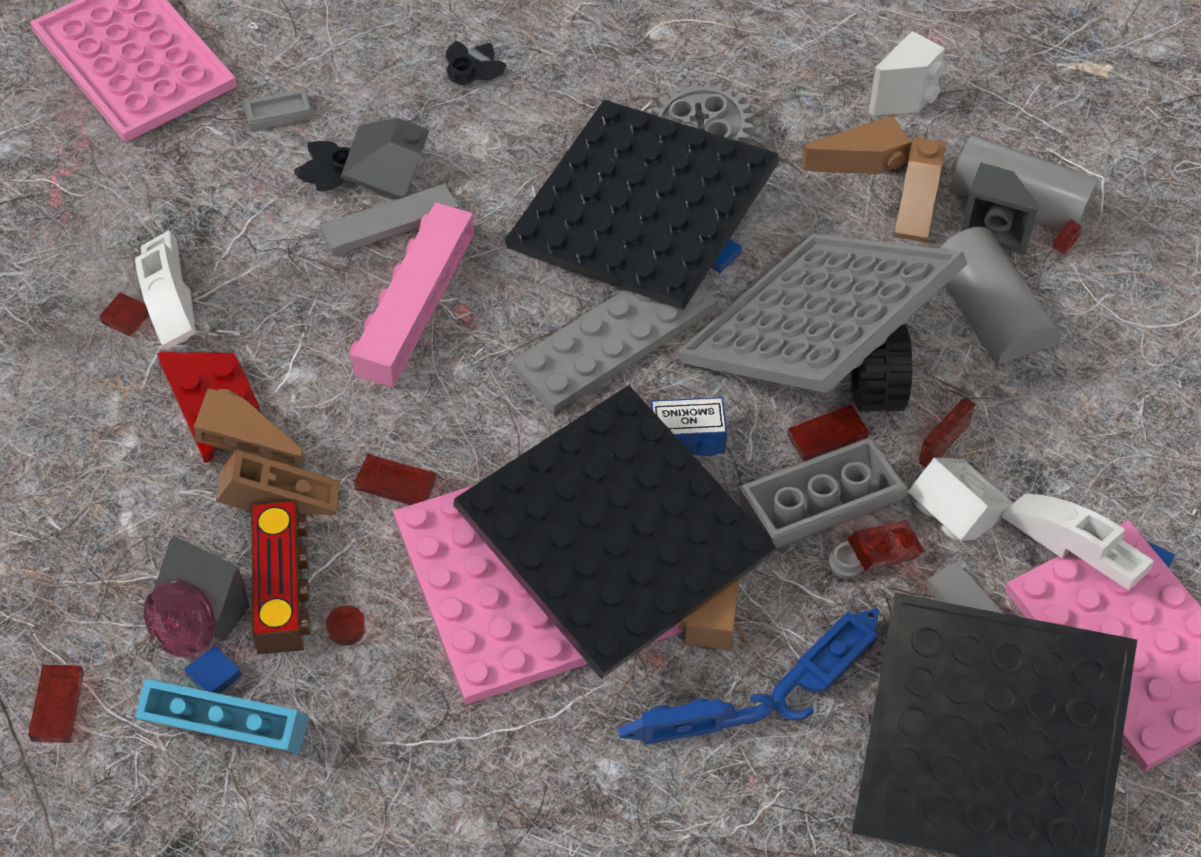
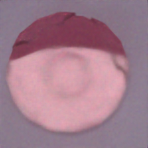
[143,579,216,657]

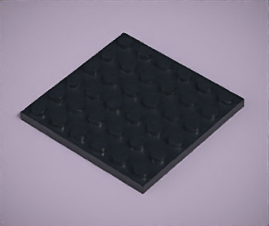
[505,100,779,310]
[453,385,777,679]
[852,593,1138,857]

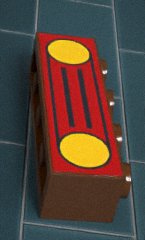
[251,500,311,654]

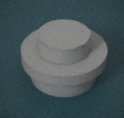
[828,542,867,579]

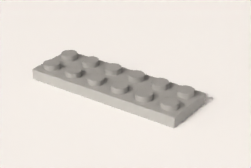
[511,284,718,414]

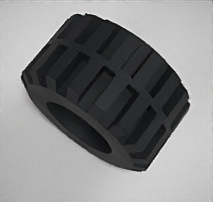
[851,324,913,412]

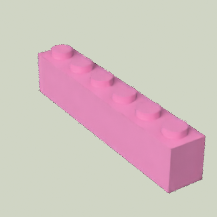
[349,202,474,388]

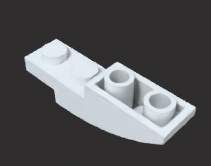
[135,231,196,350]
[1002,494,1154,591]

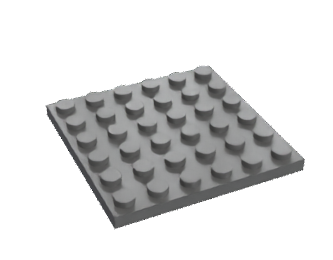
[677,234,968,393]

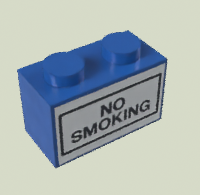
[650,397,727,456]

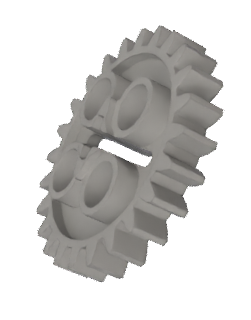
[652,81,754,145]

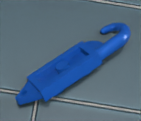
[772,608,879,721]
[618,694,776,745]

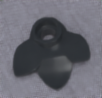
[446,41,506,85]
[294,141,350,191]

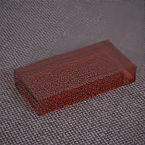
[919,397,975,468]
[787,405,869,462]
[354,454,437,505]
[28,665,84,743]

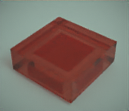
[99,292,149,336]

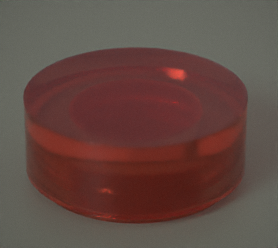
[1052,219,1083,254]
[326,605,366,646]

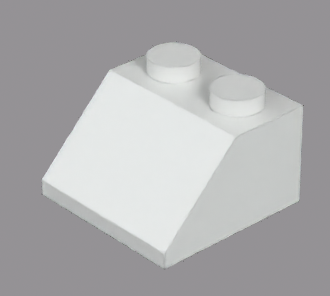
[868,31,945,116]
[908,458,1013,541]

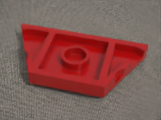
[157,352,261,463]

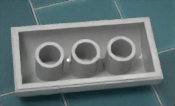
[949,134,1099,237]
[939,227,1060,365]
[739,437,907,548]

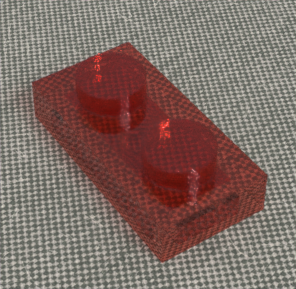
[847,520,925,571]

